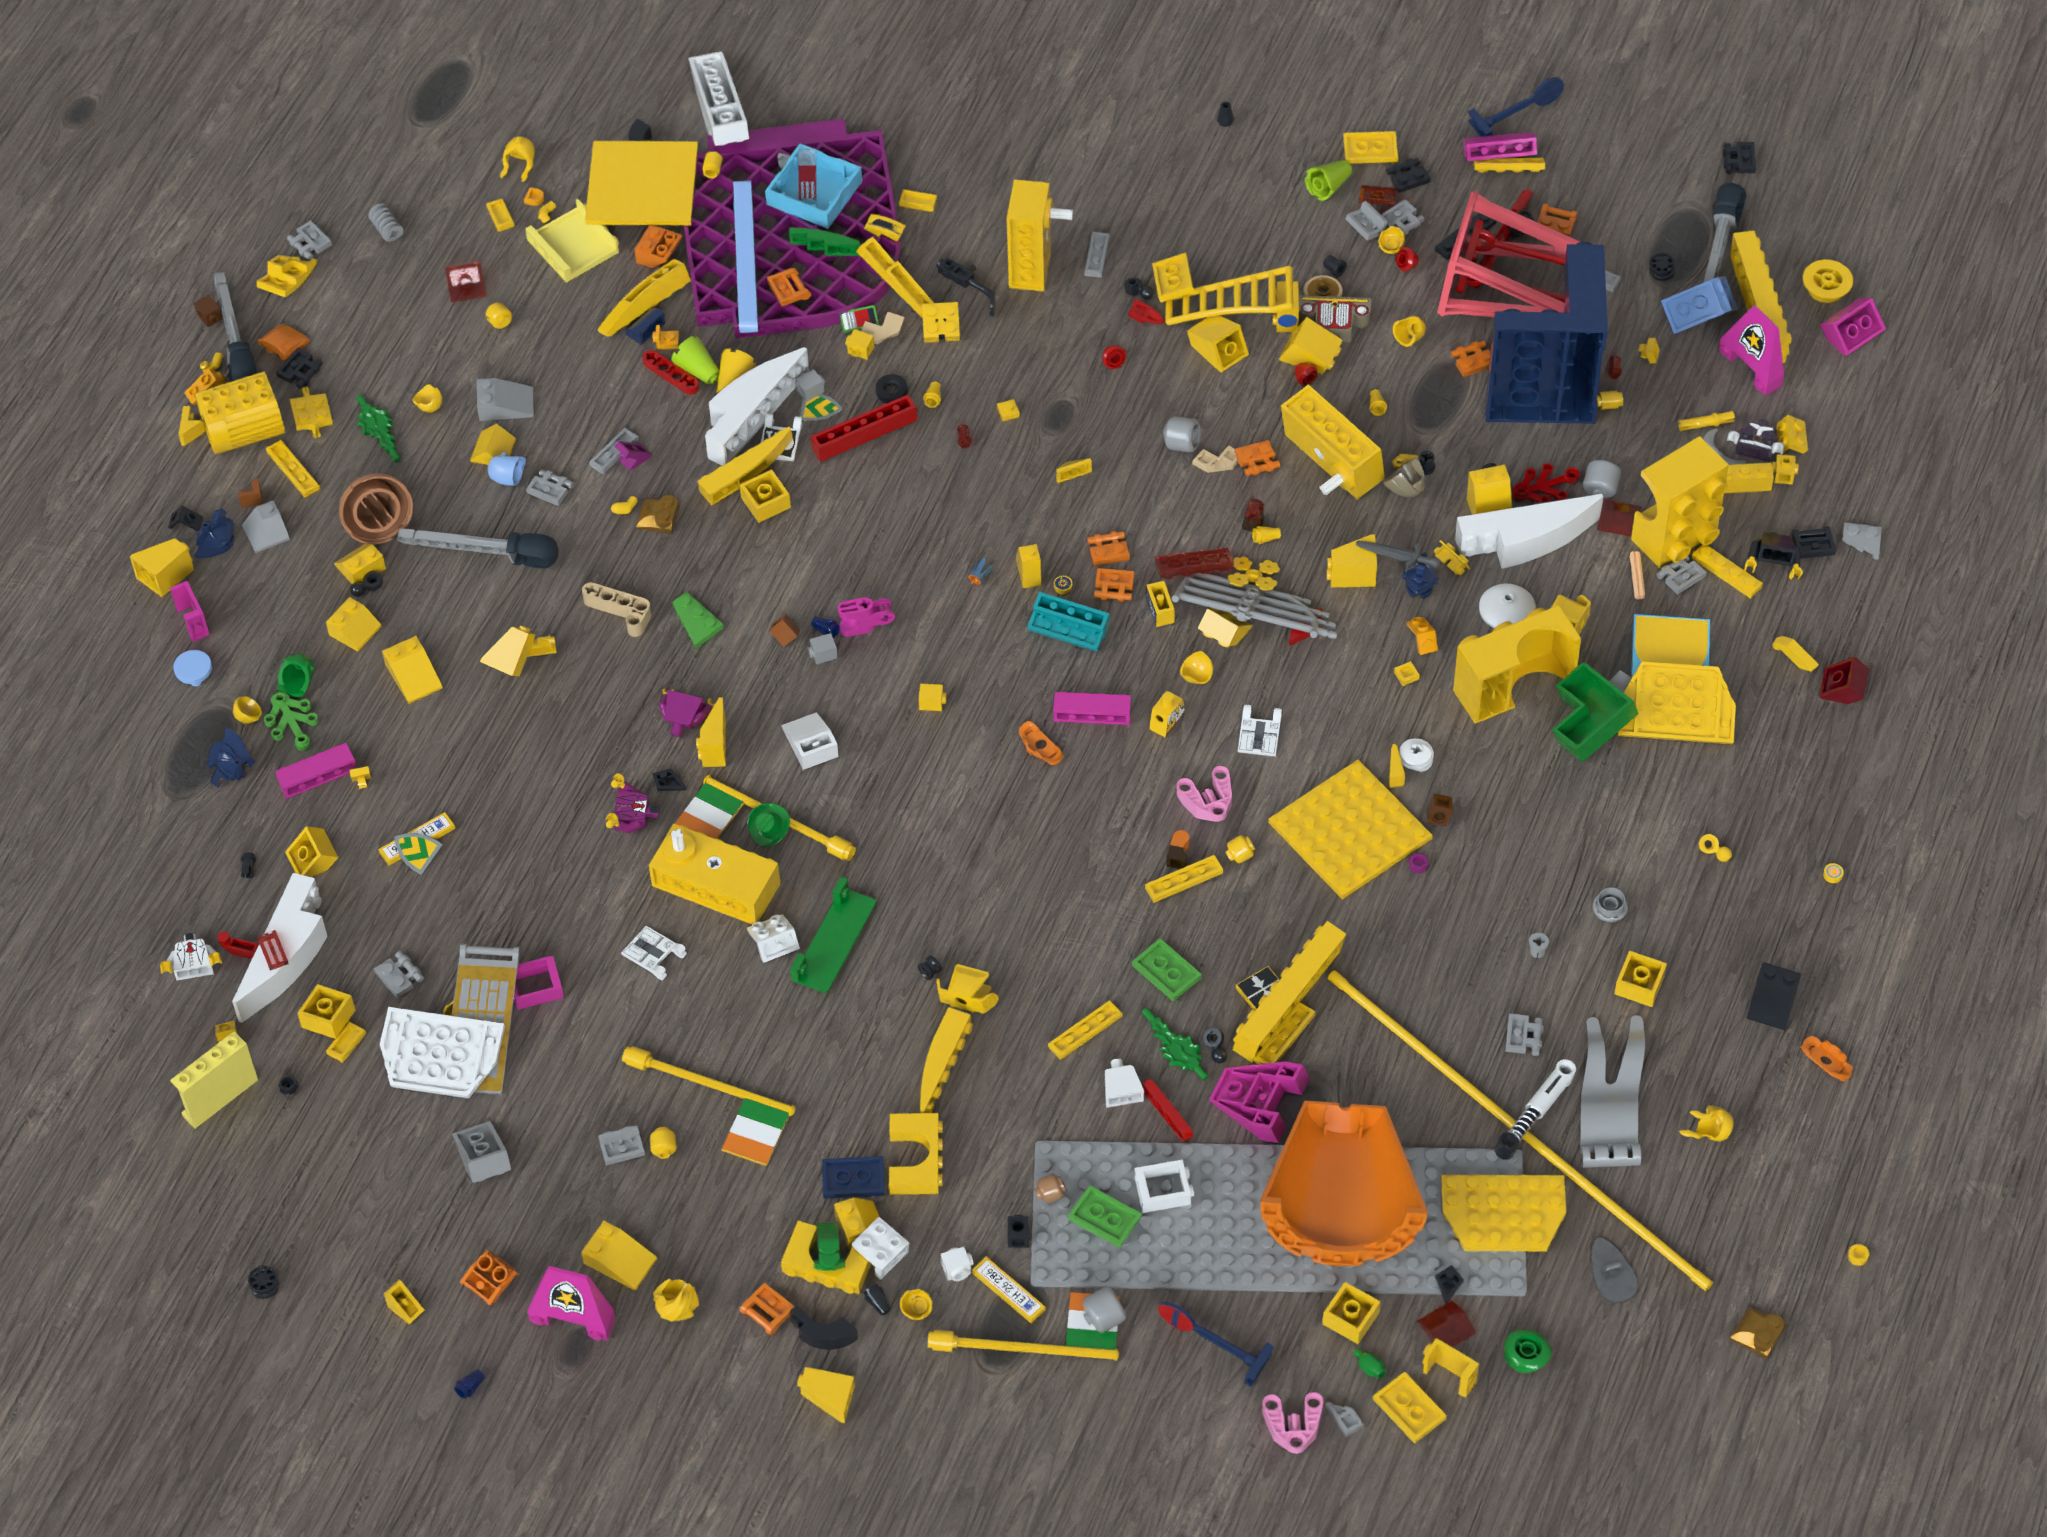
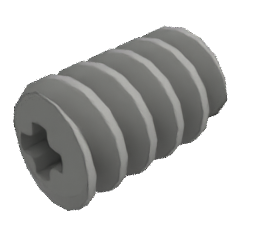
[368,203,404,241]

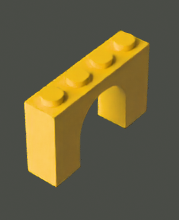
[889,1113,943,1195]
[781,1221,871,1295]

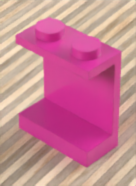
[170,581,210,642]

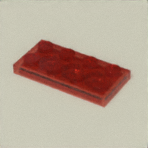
[1155,548,1234,579]

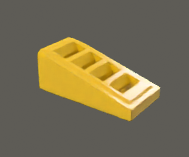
[1389,744,1405,788]

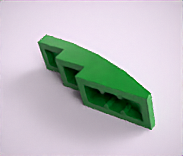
[789,228,860,256]

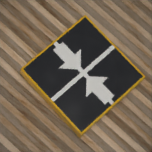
[1236,966,1280,1010]

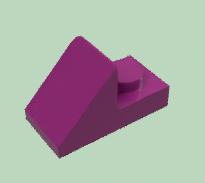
[615,441,652,470]

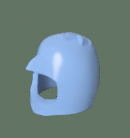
[488,451,526,486]

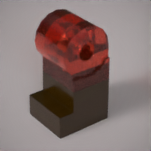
[1242,499,1264,531]

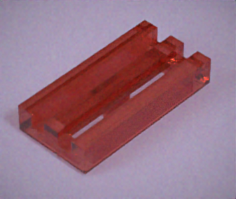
[257,930,289,971]

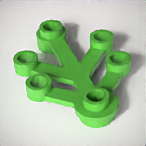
[264,692,318,751]

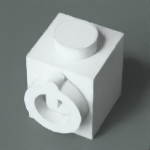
[941,1247,973,1281]

